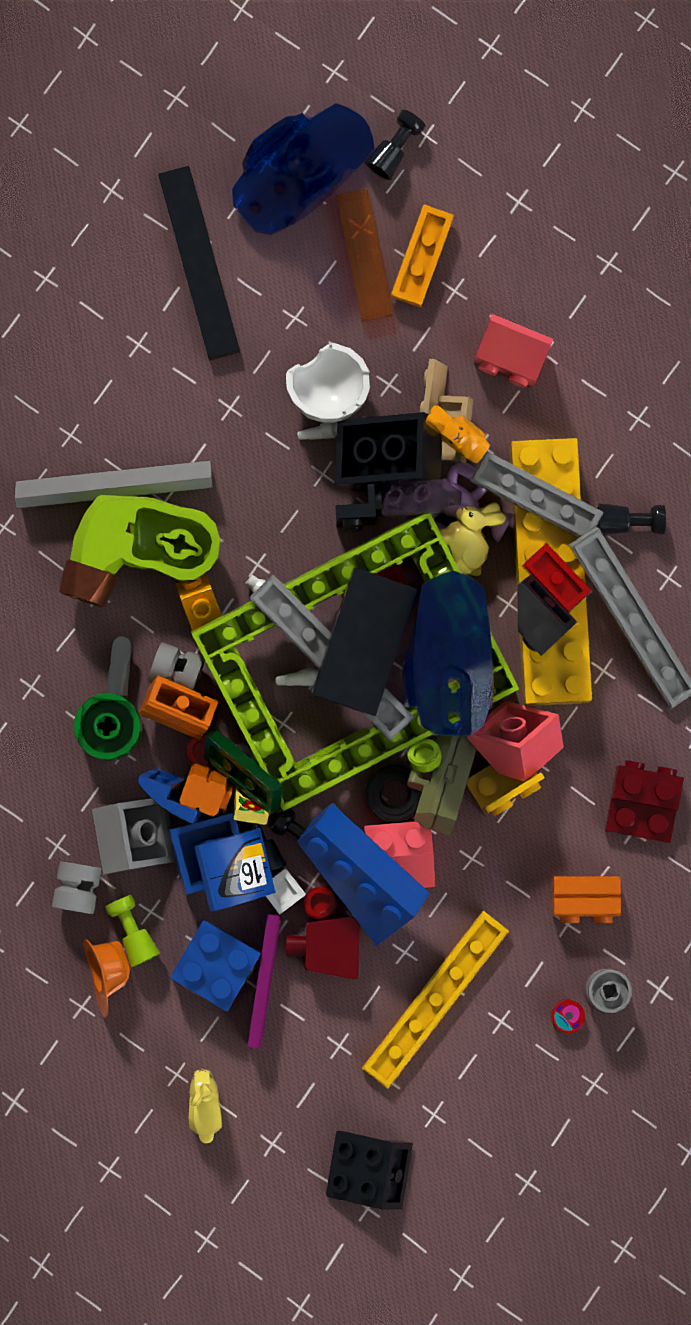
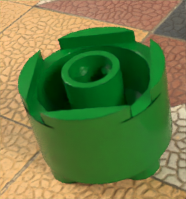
[74,693,143,761]

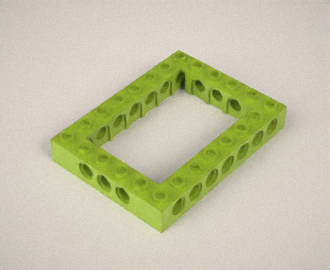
[191,511,519,811]

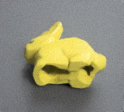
[439,502,506,576]
[189,1069,222,1143]

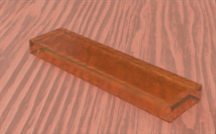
[336,188,393,322]

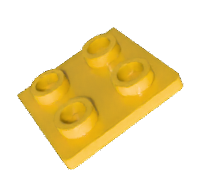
[466,765,545,816]

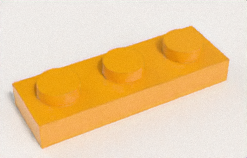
[391,204,454,308]

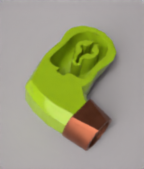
[59,495,220,607]

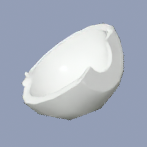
[286,343,370,423]

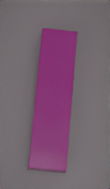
[247,914,281,1049]

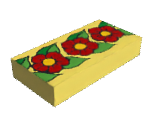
[234,785,269,825]

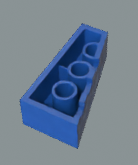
[297,803,429,946]

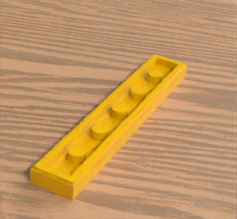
[362,911,509,1089]

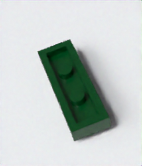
[204,729,283,815]

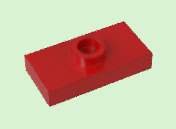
[522,542,592,612]

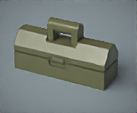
[407,729,476,836]

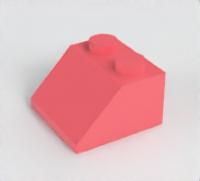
[474,314,553,388]
[467,701,564,781]
[364,821,435,888]

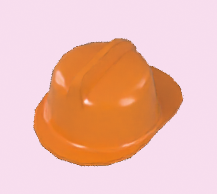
[83,939,130,1018]

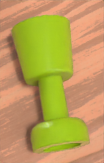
[105,894,161,968]

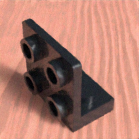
[326,1131,413,1210]

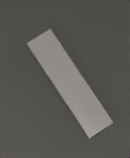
[470,451,604,538]

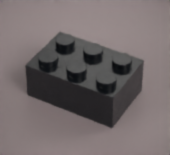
[335,412,442,492]

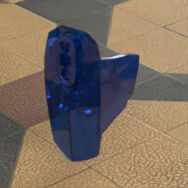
[232,103,374,235]
[402,571,494,736]

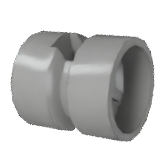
[148,642,205,691]
[51,861,102,914]
[585,969,632,1013]

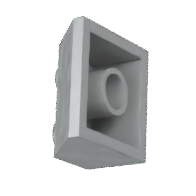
[92,799,175,875]

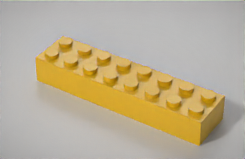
[509,438,592,706]

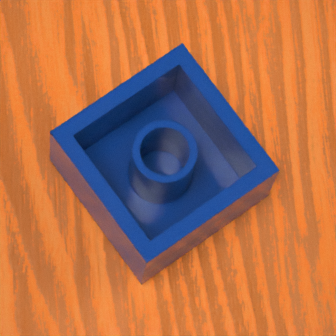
[167,811,240,894]
[170,920,262,1012]

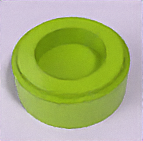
[407,739,442,773]

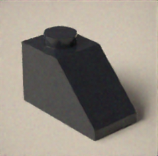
[517,574,577,656]

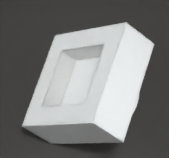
[266,868,306,914]

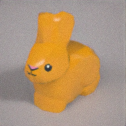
[425,405,490,463]

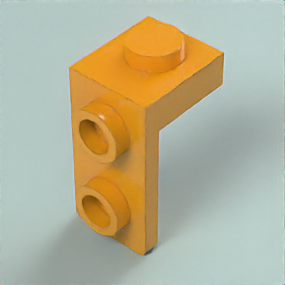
[175,572,222,652]

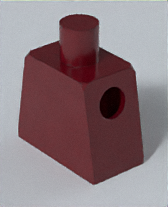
[286,916,360,980]

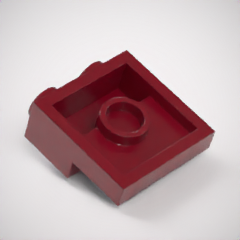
[605,760,684,843]

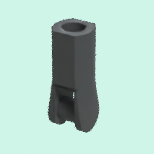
[107,637,132,697]

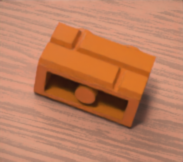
[139,675,218,740]
[179,762,234,817]
[552,876,621,923]

